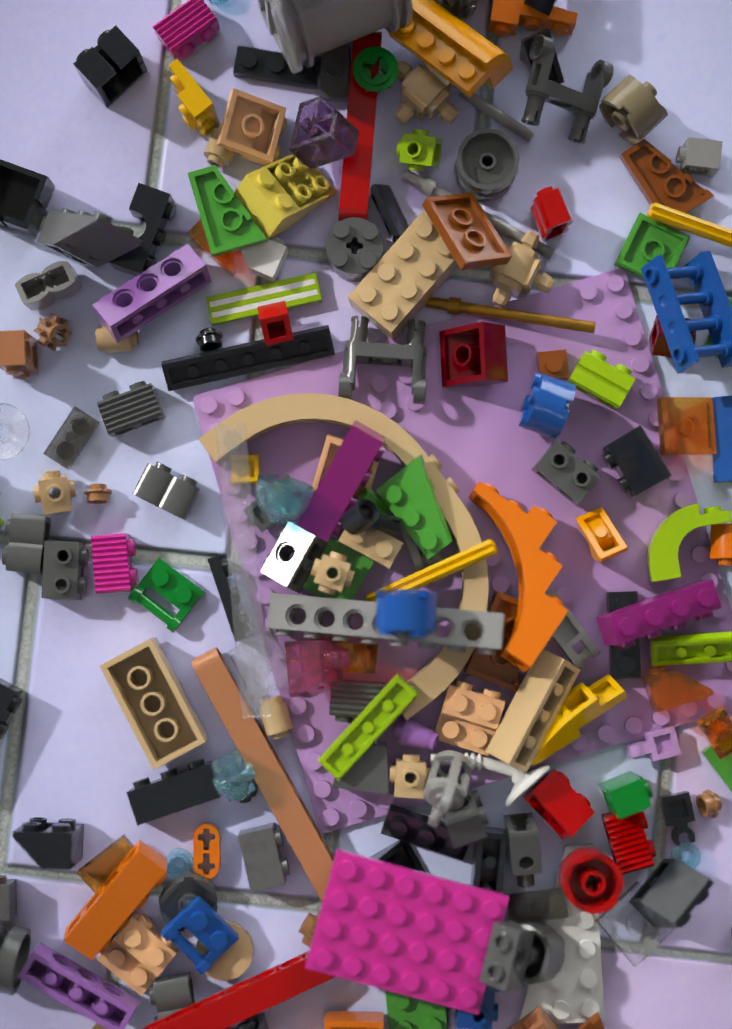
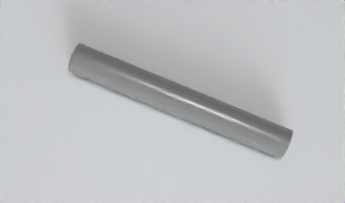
[459,91,535,143]

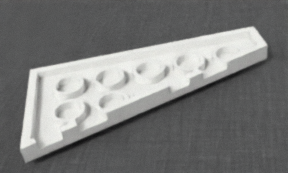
[517,843,605,1024]

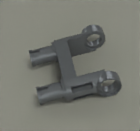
[521,34,614,143]
[338,316,427,405]

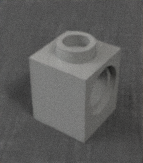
[676,137,723,177]

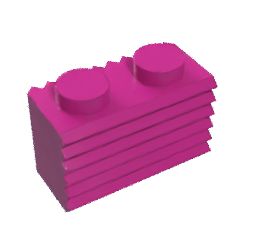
[152,0,220,61]
[91,533,138,594]

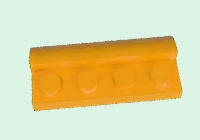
[388,0,513,97]

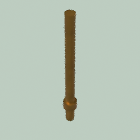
[425,297,596,333]

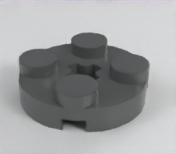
[158,871,218,932]

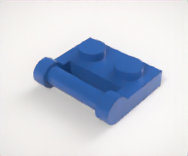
[160,895,239,974]

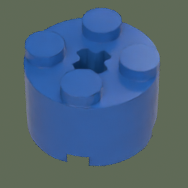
[518,372,576,439]
[376,589,437,637]

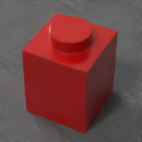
[257,301,294,346]

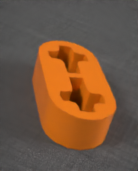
[193,822,221,879]

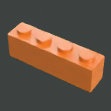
[63,840,167,961]

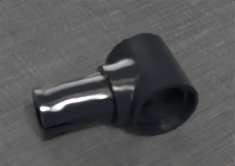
[341,499,401,535]

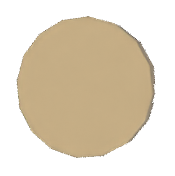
[196,920,254,981]

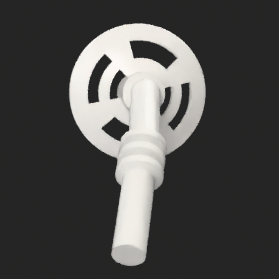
[430,752,550,807]

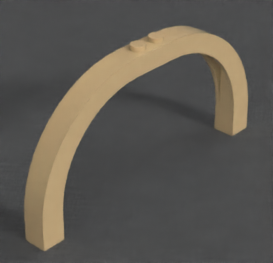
[198,393,489,720]

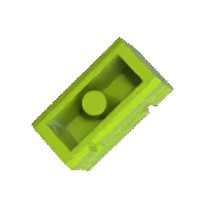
[567,350,636,411]

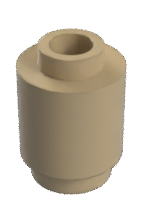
[203,123,235,168]
[95,326,139,353]
[258,695,294,740]

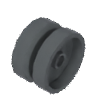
[454,128,520,201]
[0,923,31,995]

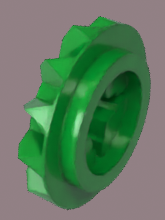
[353,46,398,93]

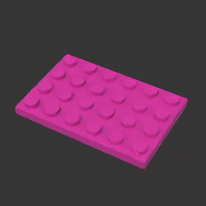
[305,849,509,1015]

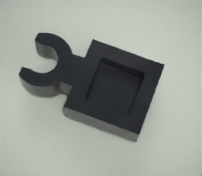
[659,791,695,846]

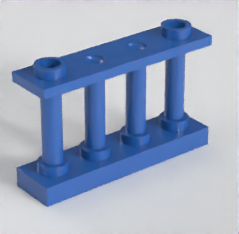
[641,251,732,374]

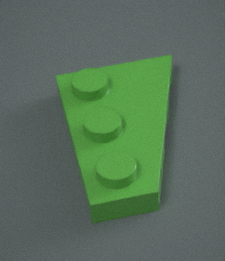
[188,165,268,257]
[376,455,453,559]

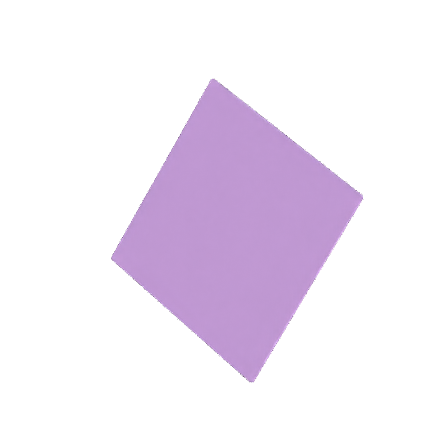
[193,268,732,833]

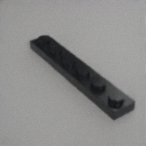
[161,325,335,391]

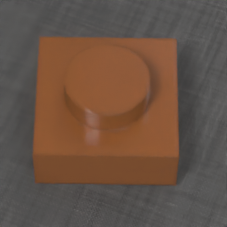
[536,349,569,380]

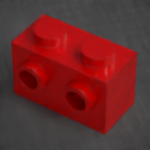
[523,769,595,840]

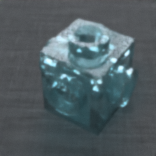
[211,749,257,803]

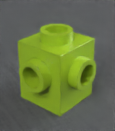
[397,129,443,172]

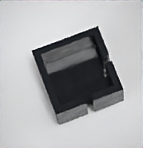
[73,25,148,108]
[0,159,55,238]

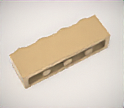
[485,650,581,774]

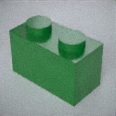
[598,771,653,819]

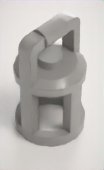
[424,750,473,828]

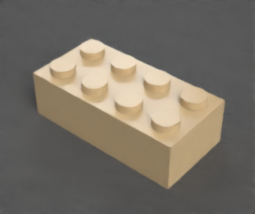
[348,211,458,341]
[100,637,209,770]

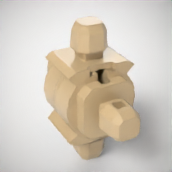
[395,61,459,125]
[490,231,554,308]

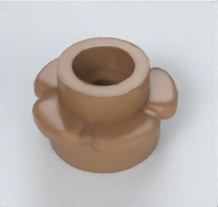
[84,484,112,504]
[696,790,722,818]

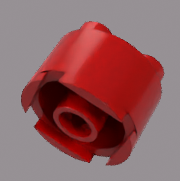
[559,847,624,914]

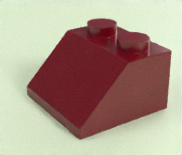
[439,321,508,388]

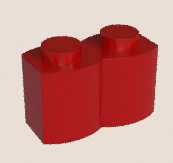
[530,186,573,242]

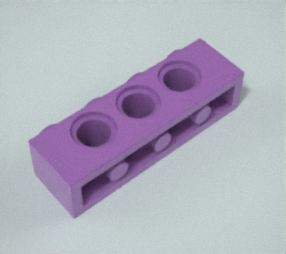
[92,244,212,343]
[18,942,141,1029]

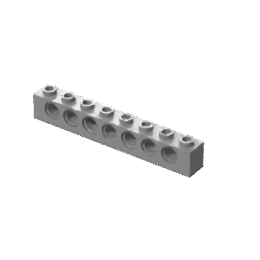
[267,593,506,655]

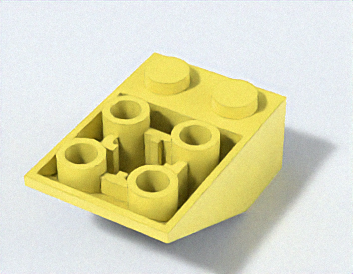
[235,150,337,240]

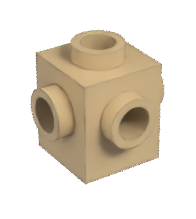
[33,470,76,515]
[310,551,355,595]
[389,753,431,799]

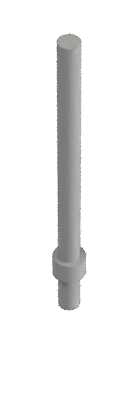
[402,169,555,259]

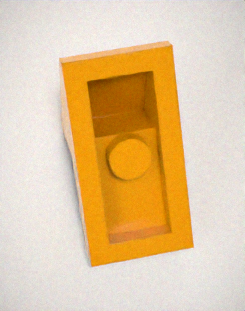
[576,507,628,562]

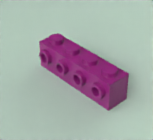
[297,420,387,542]
[596,580,722,649]

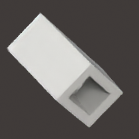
[241,236,288,282]

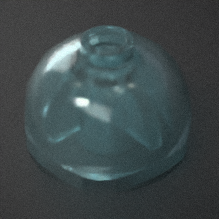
[254,473,314,525]

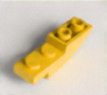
[531,674,627,767]

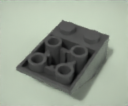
[37,208,143,268]

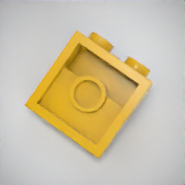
[168,58,219,136]

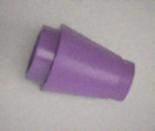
[394,717,439,750]

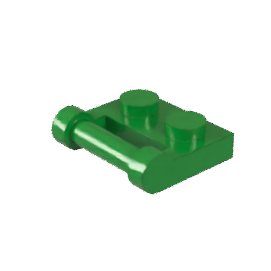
[128,558,205,633]

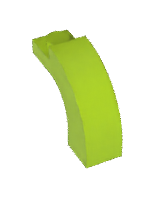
[647,503,732,582]

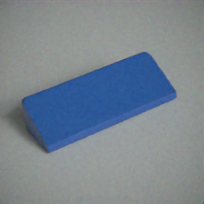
[709,395,732,483]

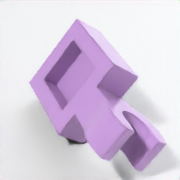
[625,725,681,761]

